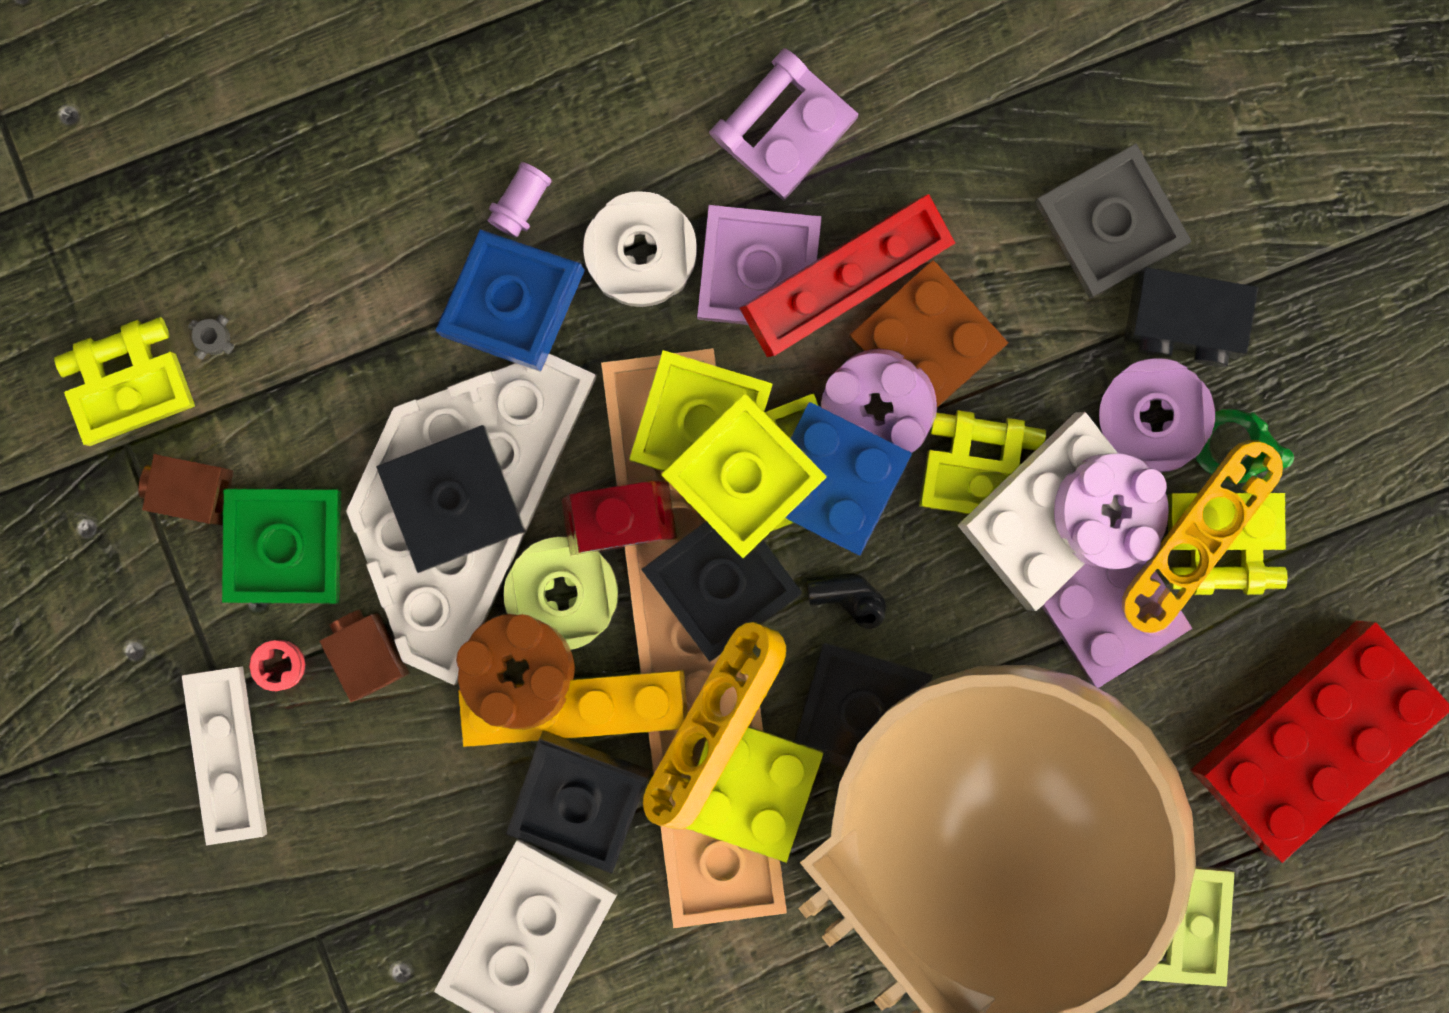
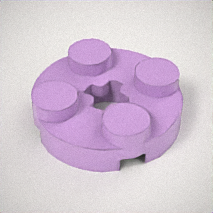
[821,349,937,453]
[1099,359,1215,473]
[1054,454,1169,569]

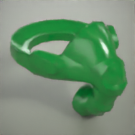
[1196,409,1294,484]

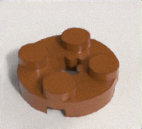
[456,614,575,730]

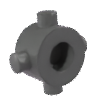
[188,314,234,360]

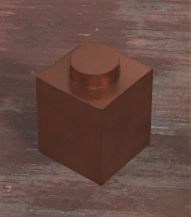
[138,454,234,525]
[319,609,410,702]

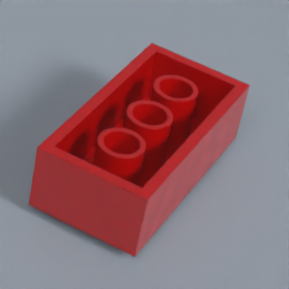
[1190,621,1449,863]

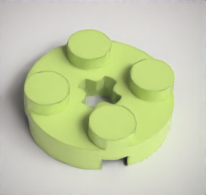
[504,537,618,650]

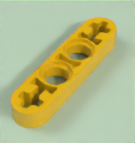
[1121,440,1283,633]
[643,622,786,830]

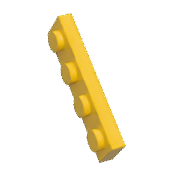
[458,670,688,747]

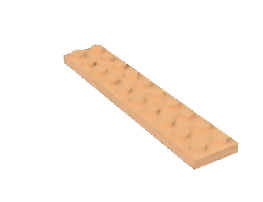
[601,348,787,928]

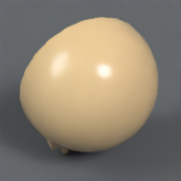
[798,665,1196,1013]

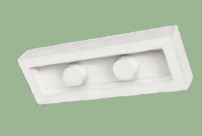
[182,666,267,845]

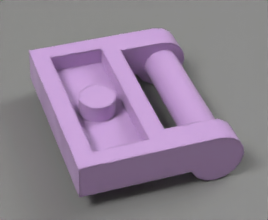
[709,48,859,201]

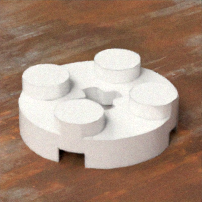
[584,192,697,307]

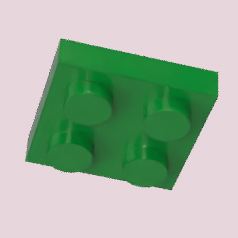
[222,489,341,604]

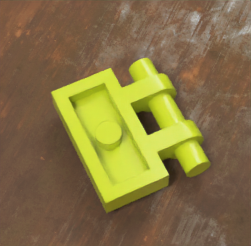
[54,317,195,446]
[919,410,1046,514]
[1168,493,1288,595]

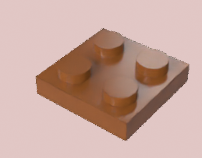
[849,260,1008,407]

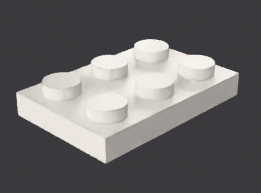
[958,412,1122,611]
[434,839,618,1013]

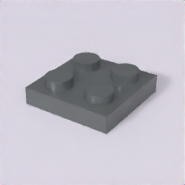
[1035,144,1192,299]

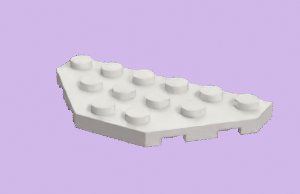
[346,354,597,685]

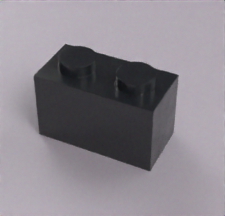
[1124,267,1258,367]

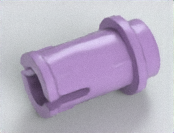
[488,162,552,238]

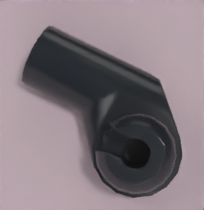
[807,573,886,629]

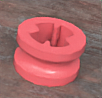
[249,640,306,691]

